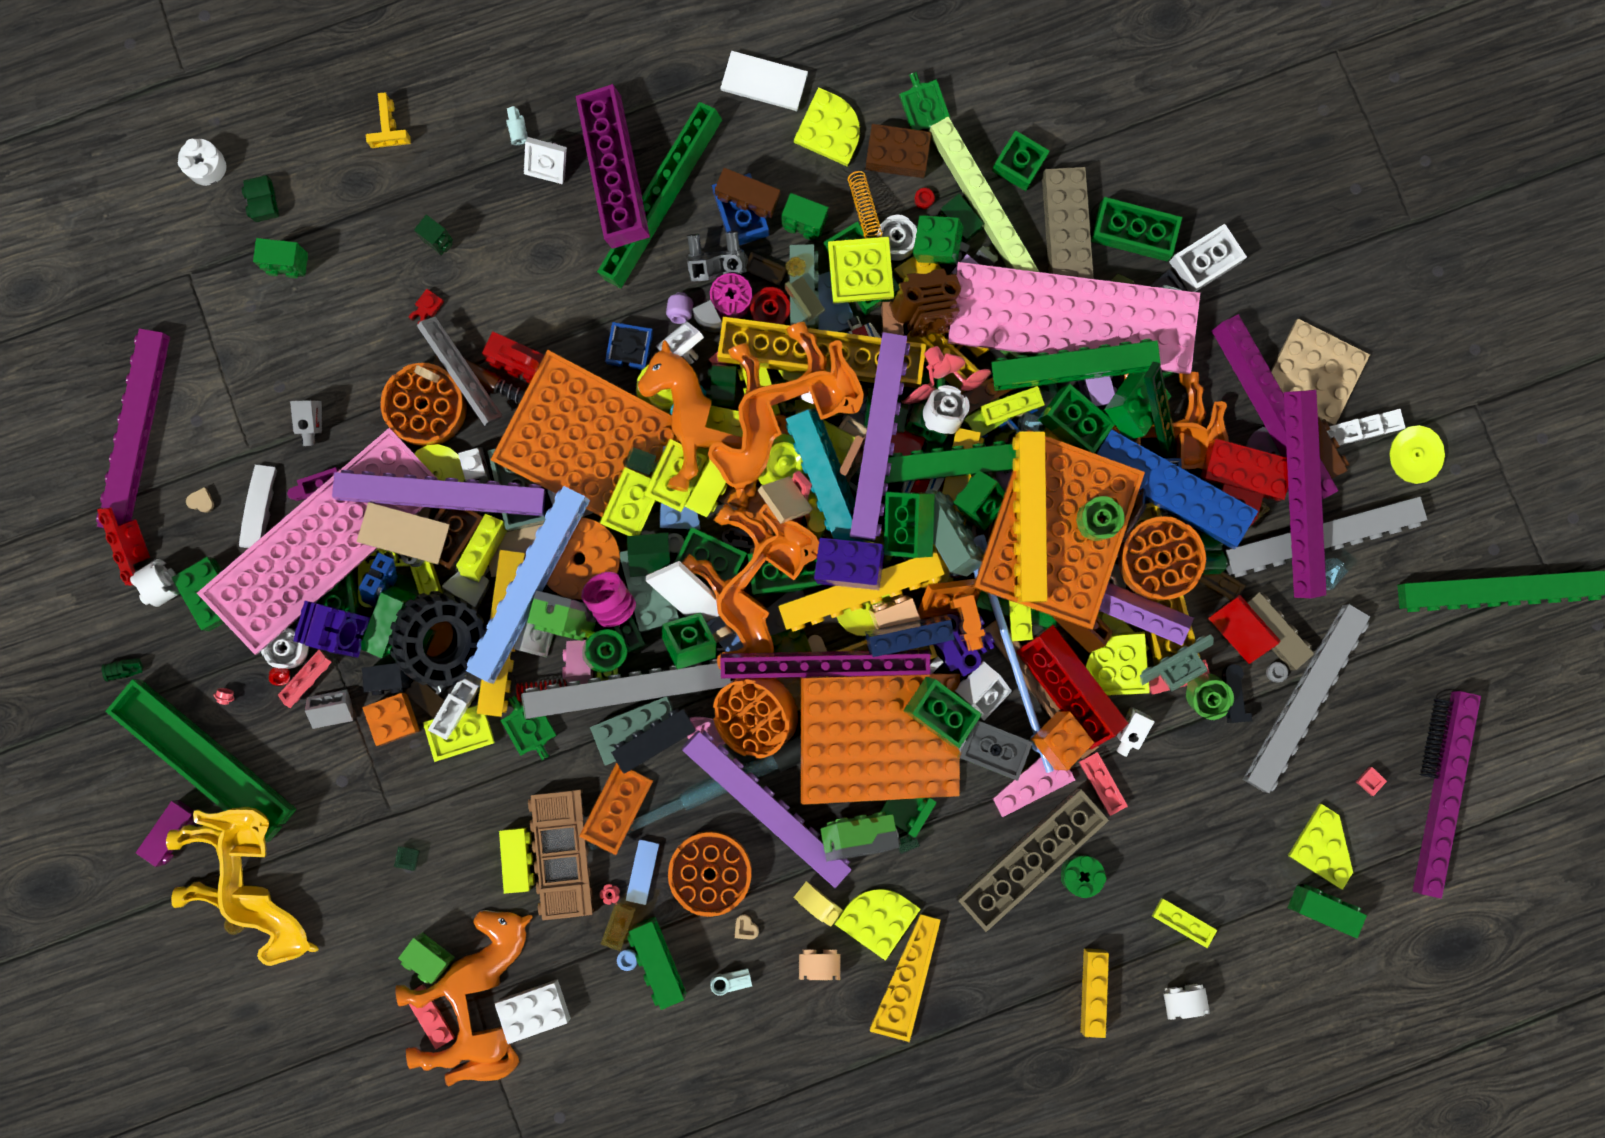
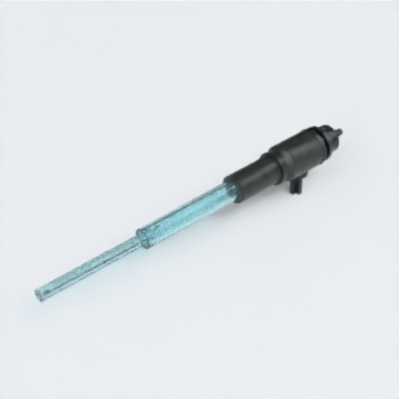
[588,734,801,850]

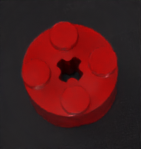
[750,287,790,325]

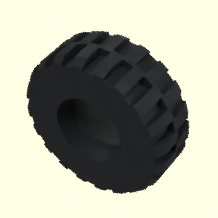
[389,591,487,687]

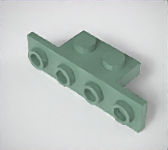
[1140,634,1214,692]

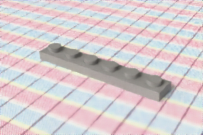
[417,317,503,426]

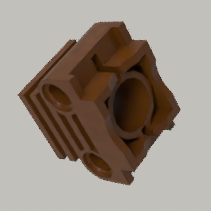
[889,269,961,338]

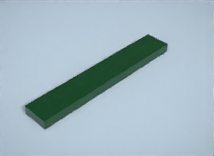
[1144,362,1177,458]

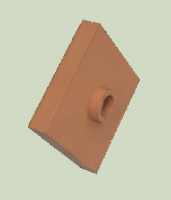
[839,435,866,476]

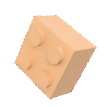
[869,594,920,629]

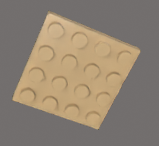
[1271,319,1370,426]

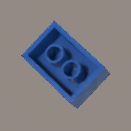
[712,173,769,245]

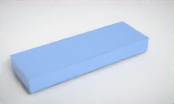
[626,839,660,905]

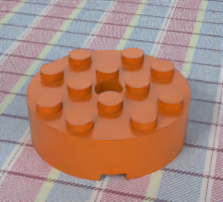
[381,363,467,447]
[1118,516,1206,601]
[547,518,621,600]
[713,678,798,758]
[668,831,752,917]

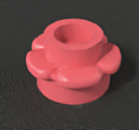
[214,688,235,705]
[600,884,620,905]

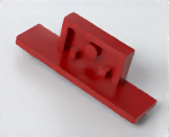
[97,507,150,585]

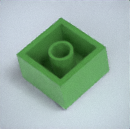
[398,932,455,984]

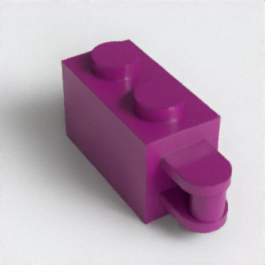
[287,467,340,501]

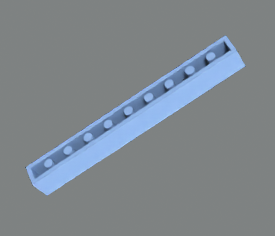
[466,486,590,684]

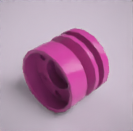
[710,273,752,320]
[581,572,636,627]

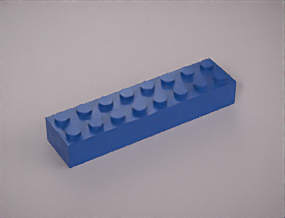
[1097,429,1258,550]

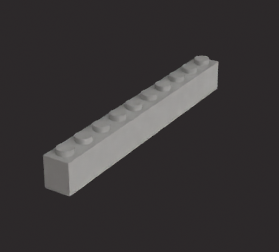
[1223,497,1427,578]
[1242,604,1370,793]
[521,659,731,719]

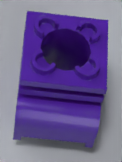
[293,601,370,658]
[933,613,995,677]

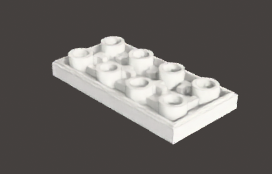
[721,51,808,111]
[646,561,719,622]

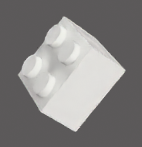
[955,661,1012,720]

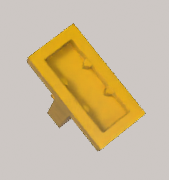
[366,93,411,148]

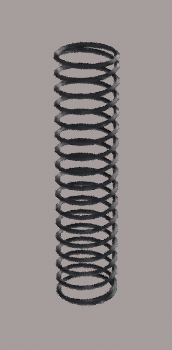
[1419,699,1453,779]

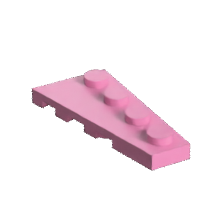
[992,756,1075,817]

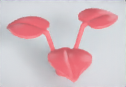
[901,346,992,404]

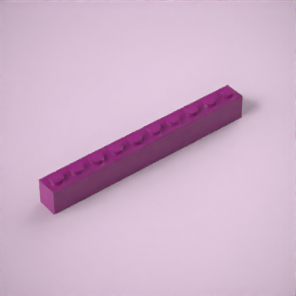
[1212,314,1338,500]
[96,329,170,528]
[1284,390,1327,598]
[720,650,930,679]
[1413,691,1481,899]

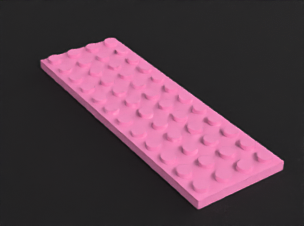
[948,262,1200,374]
[197,428,438,655]

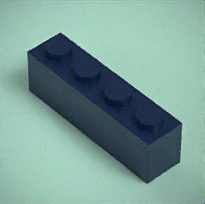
[865,614,955,657]

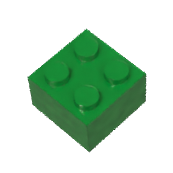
[992,130,1050,191]
[782,193,828,241]
[913,215,963,265]
[253,238,308,278]
[953,470,1005,531]
[662,613,716,670]

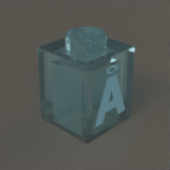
[1016,412,1046,432]
[1325,558,1348,591]

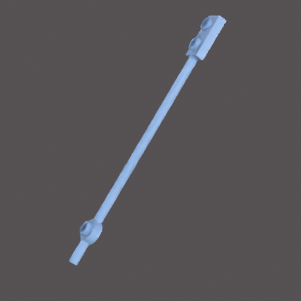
[973,534,1054,773]

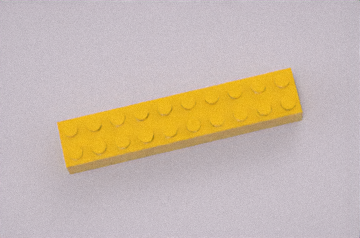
[717,317,926,389]

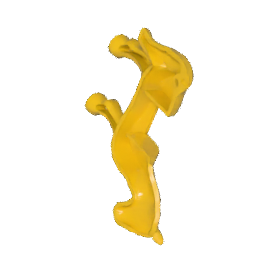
[166,807,319,966]

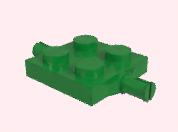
[899,72,950,130]
[501,695,557,760]

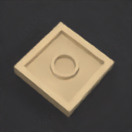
[758,476,812,524]

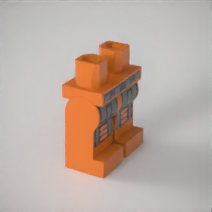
[949,595,985,651]

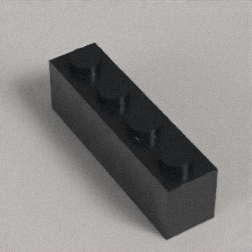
[611,708,697,774]

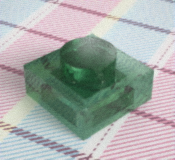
[898,835,920,854]
[394,846,420,871]

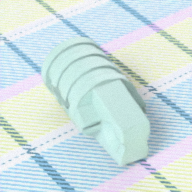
[506,106,528,145]

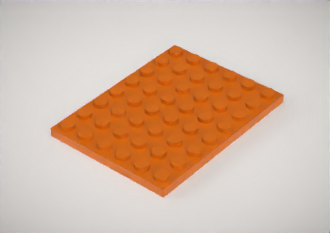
[490,350,681,517]
[973,430,1145,630]
[801,673,960,804]

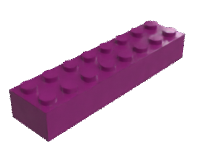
[576,84,650,249]

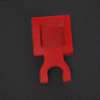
[409,289,444,324]

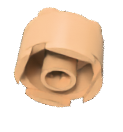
[799,950,840,980]

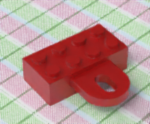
[482,331,544,384]
[1200,439,1288,527]

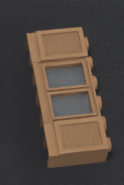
[528,789,595,920]

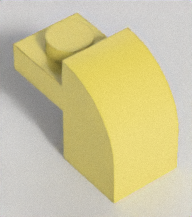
[794,881,843,927]

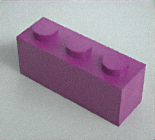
[136,800,196,867]

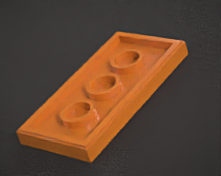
[579,763,653,855]

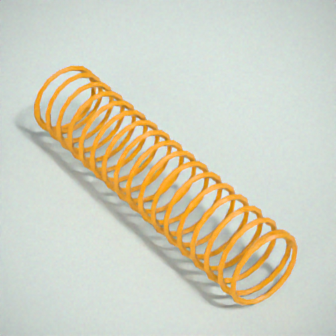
[848,171,883,239]

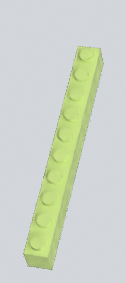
[929,117,1039,272]

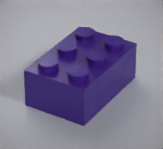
[814,538,884,590]

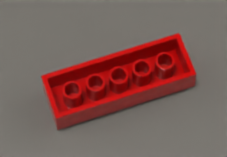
[1016,625,1129,750]

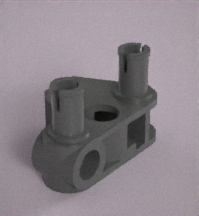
[686,231,748,281]

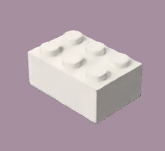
[1169,224,1247,292]
[495,979,571,1044]

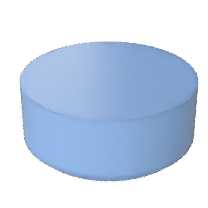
[617,949,637,971]

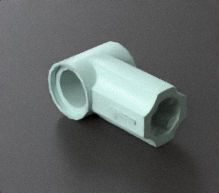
[710,968,752,996]

